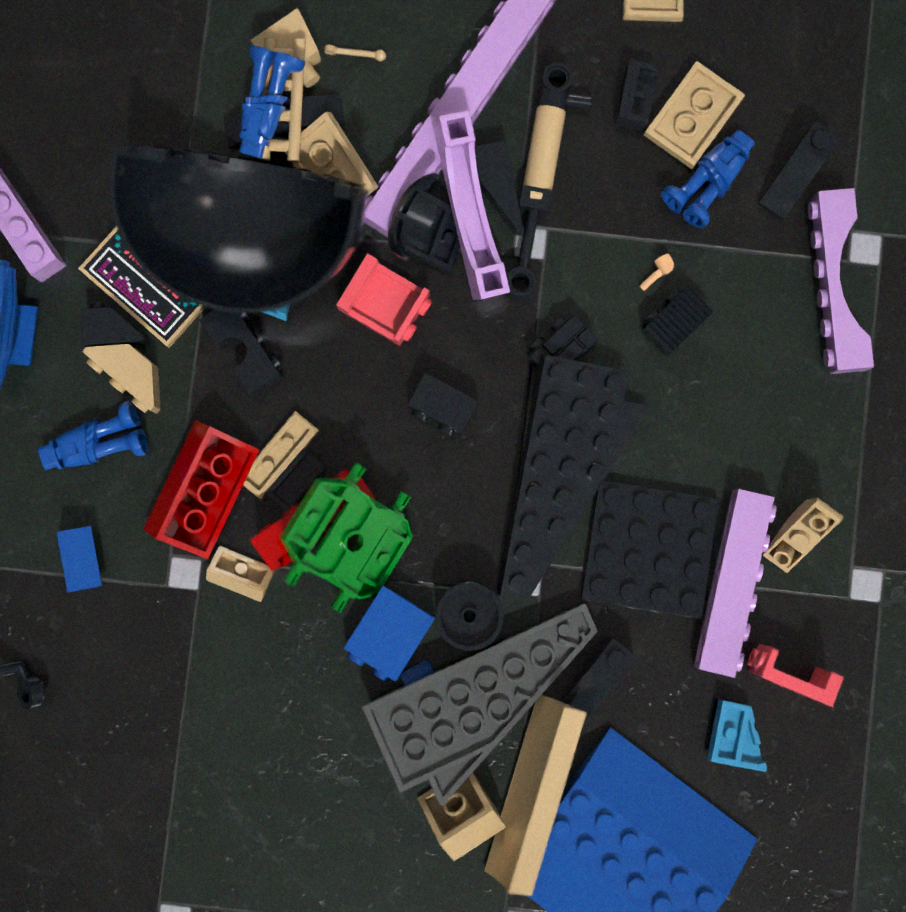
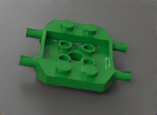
[279,462,413,613]

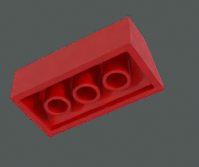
[143,420,260,559]

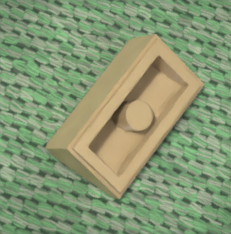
[206,546,274,602]

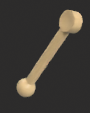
[324,45,386,61]

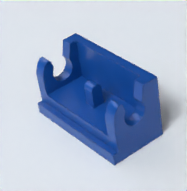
[57,526,102,593]

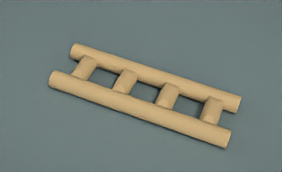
[258,37,306,162]

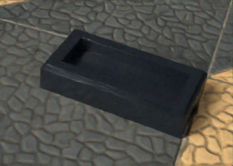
[265,448,327,512]

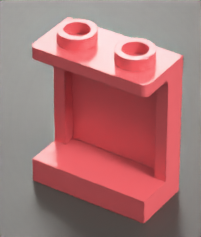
[337,253,432,346]
[747,644,844,707]

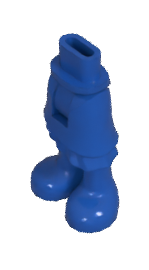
[238,45,305,159]
[661,130,755,229]
[38,400,148,470]

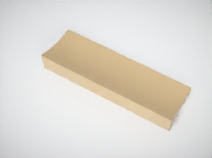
[484,695,586,896]

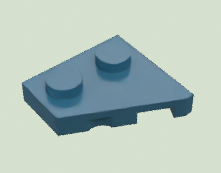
[707,699,767,772]

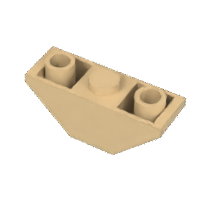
[82,344,161,414]
[763,498,843,573]

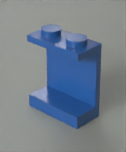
[344,585,435,682]

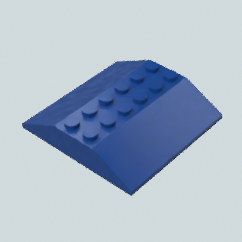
[527,727,758,912]

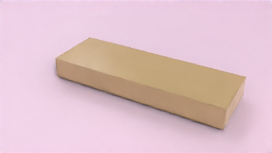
[243,411,319,500]

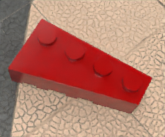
[250,469,377,571]

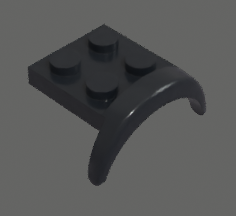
[388,173,460,272]

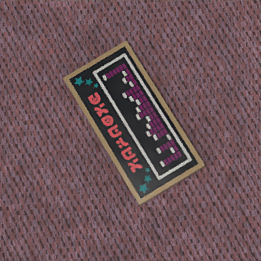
[78,227,205,348]

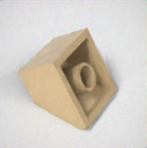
[417,772,506,861]

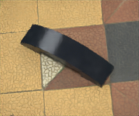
[224,95,345,149]

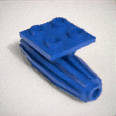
[0,260,39,391]

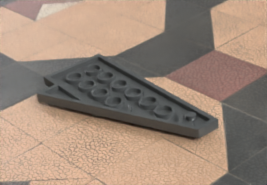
[362,603,598,806]

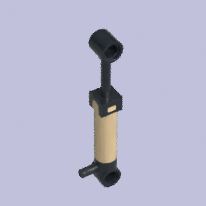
[506,63,593,302]

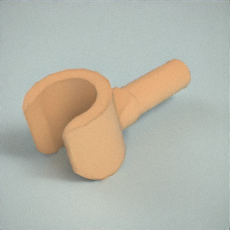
[639,253,674,291]

